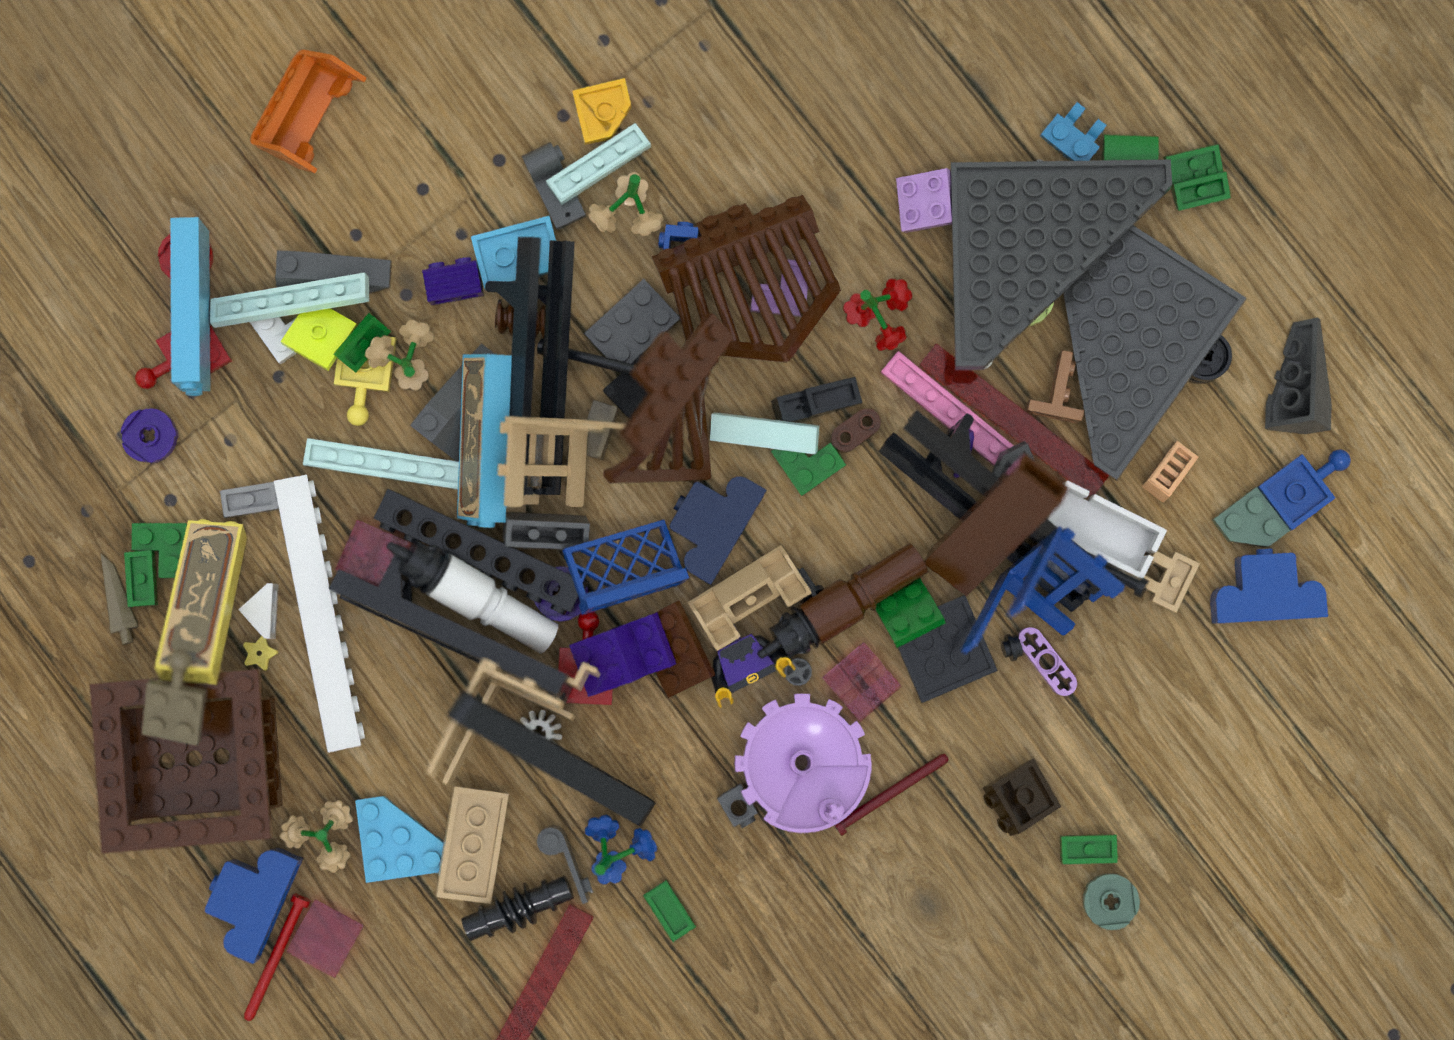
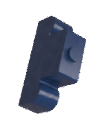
[669,476,767,585]

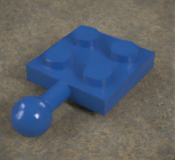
[1257,449,1351,531]

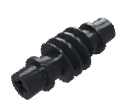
[461,875,574,941]

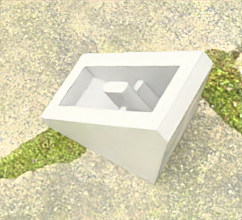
[238,583,279,639]

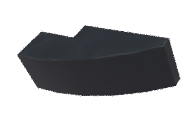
[771,377,863,422]

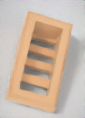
[1142,441,1199,502]

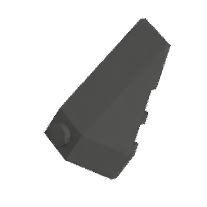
[275,251,391,294]
[1265,317,1332,434]
[410,343,496,462]

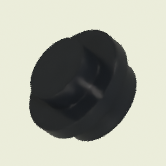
[1001,634,1023,662]

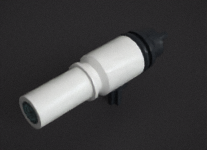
[386,541,558,654]

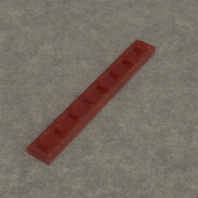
[919,344,1109,497]

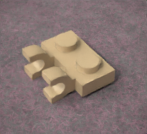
[1139,551,1200,613]

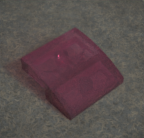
[335,520,410,587]
[822,642,902,722]
[287,899,364,978]

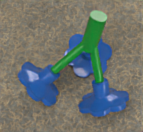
[585,815,657,885]

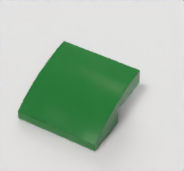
[1101,134,1159,160]
[1163,144,1231,211]

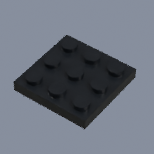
[898,595,998,703]

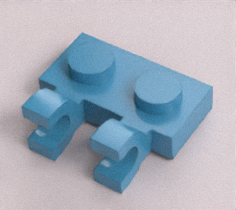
[1040,102,1107,161]

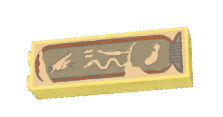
[155,519,247,684]

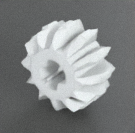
[520,710,562,743]

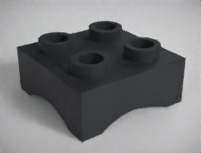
[603,353,648,419]

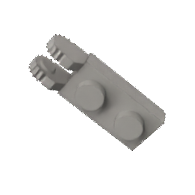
[220,482,279,518]

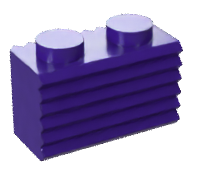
[422,257,484,305]

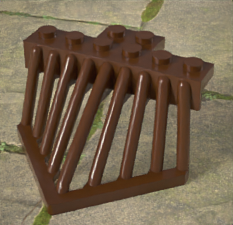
[652,195,841,362]
[603,313,734,484]

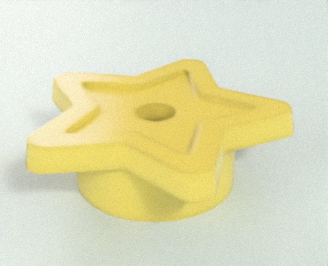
[243,636,278,671]

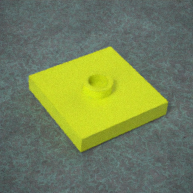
[280,308,357,371]

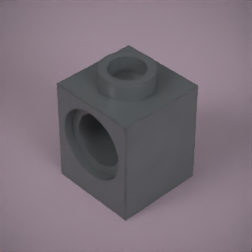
[717,783,758,828]

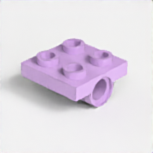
[896,168,952,233]

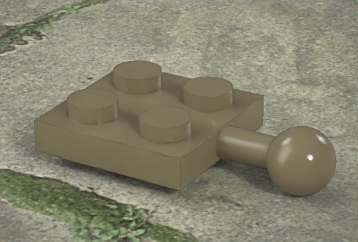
[142,649,206,745]

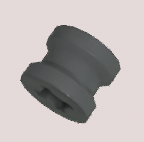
[784,658,812,686]

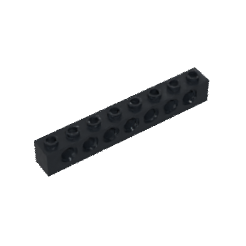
[373,489,588,615]

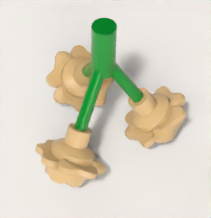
[280,800,353,873]

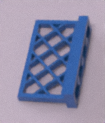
[563,520,689,615]

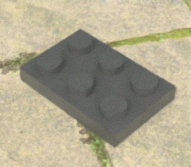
[584,279,680,373]

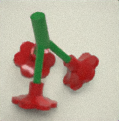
[843,278,912,351]

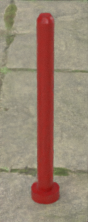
[244,893,311,1021]

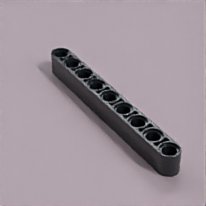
[446,690,656,827]

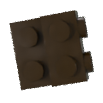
[983,759,1061,836]

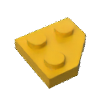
[572,78,632,145]

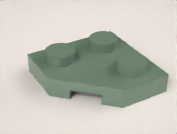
[1212,487,1290,547]

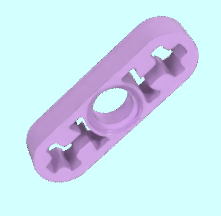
[1017,627,1077,696]

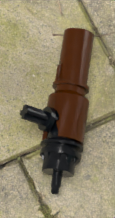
[757,543,928,659]

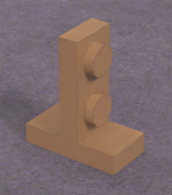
[1024,350,1084,424]

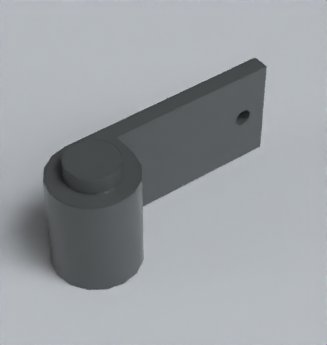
[521,142,586,230]
[537,825,594,904]

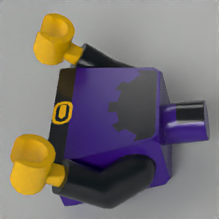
[711,624,796,708]

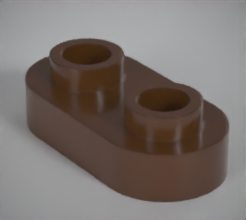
[831,408,881,453]

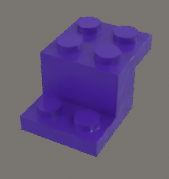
[569,613,676,697]

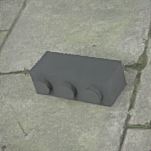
[502,512,590,549]

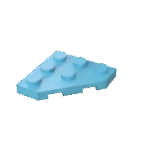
[355,796,444,883]

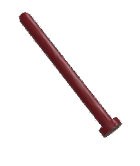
[834,754,949,836]

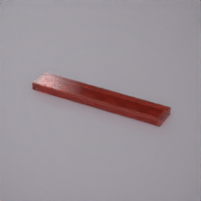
[496,904,594,1040]

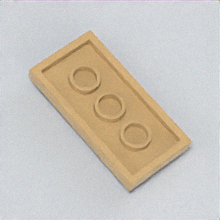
[435,785,509,904]

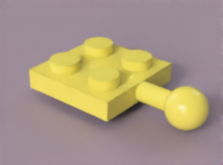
[334,336,397,426]

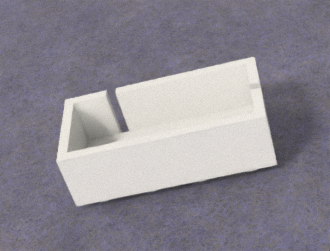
[1047,481,1167,580]

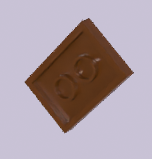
[653,601,716,698]

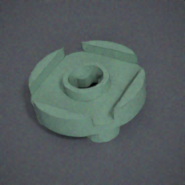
[1083,873,1140,930]

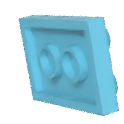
[471,216,556,290]

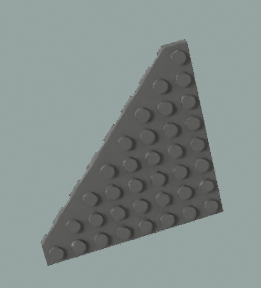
[950,159,1172,370]
[1064,225,1246,481]

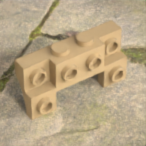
[688,545,812,651]

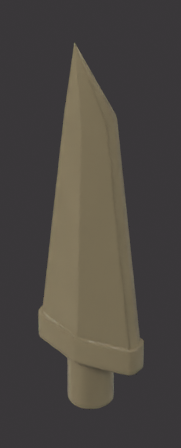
[100,553,138,645]

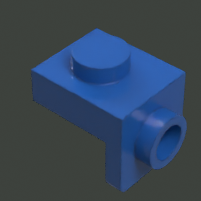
[659,222,699,250]

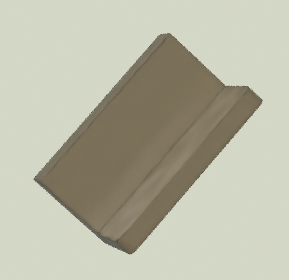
[586,400,620,461]

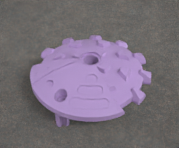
[734,694,872,833]

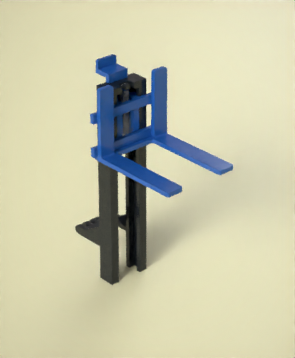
[879,410,1125,654]

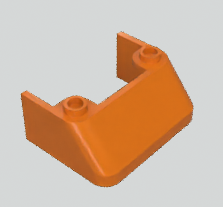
[250,49,367,173]

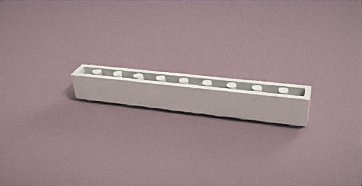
[274,475,365,752]

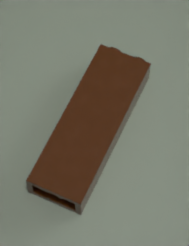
[924,453,1069,596]

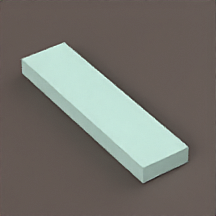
[546,123,651,205]
[710,412,819,454]

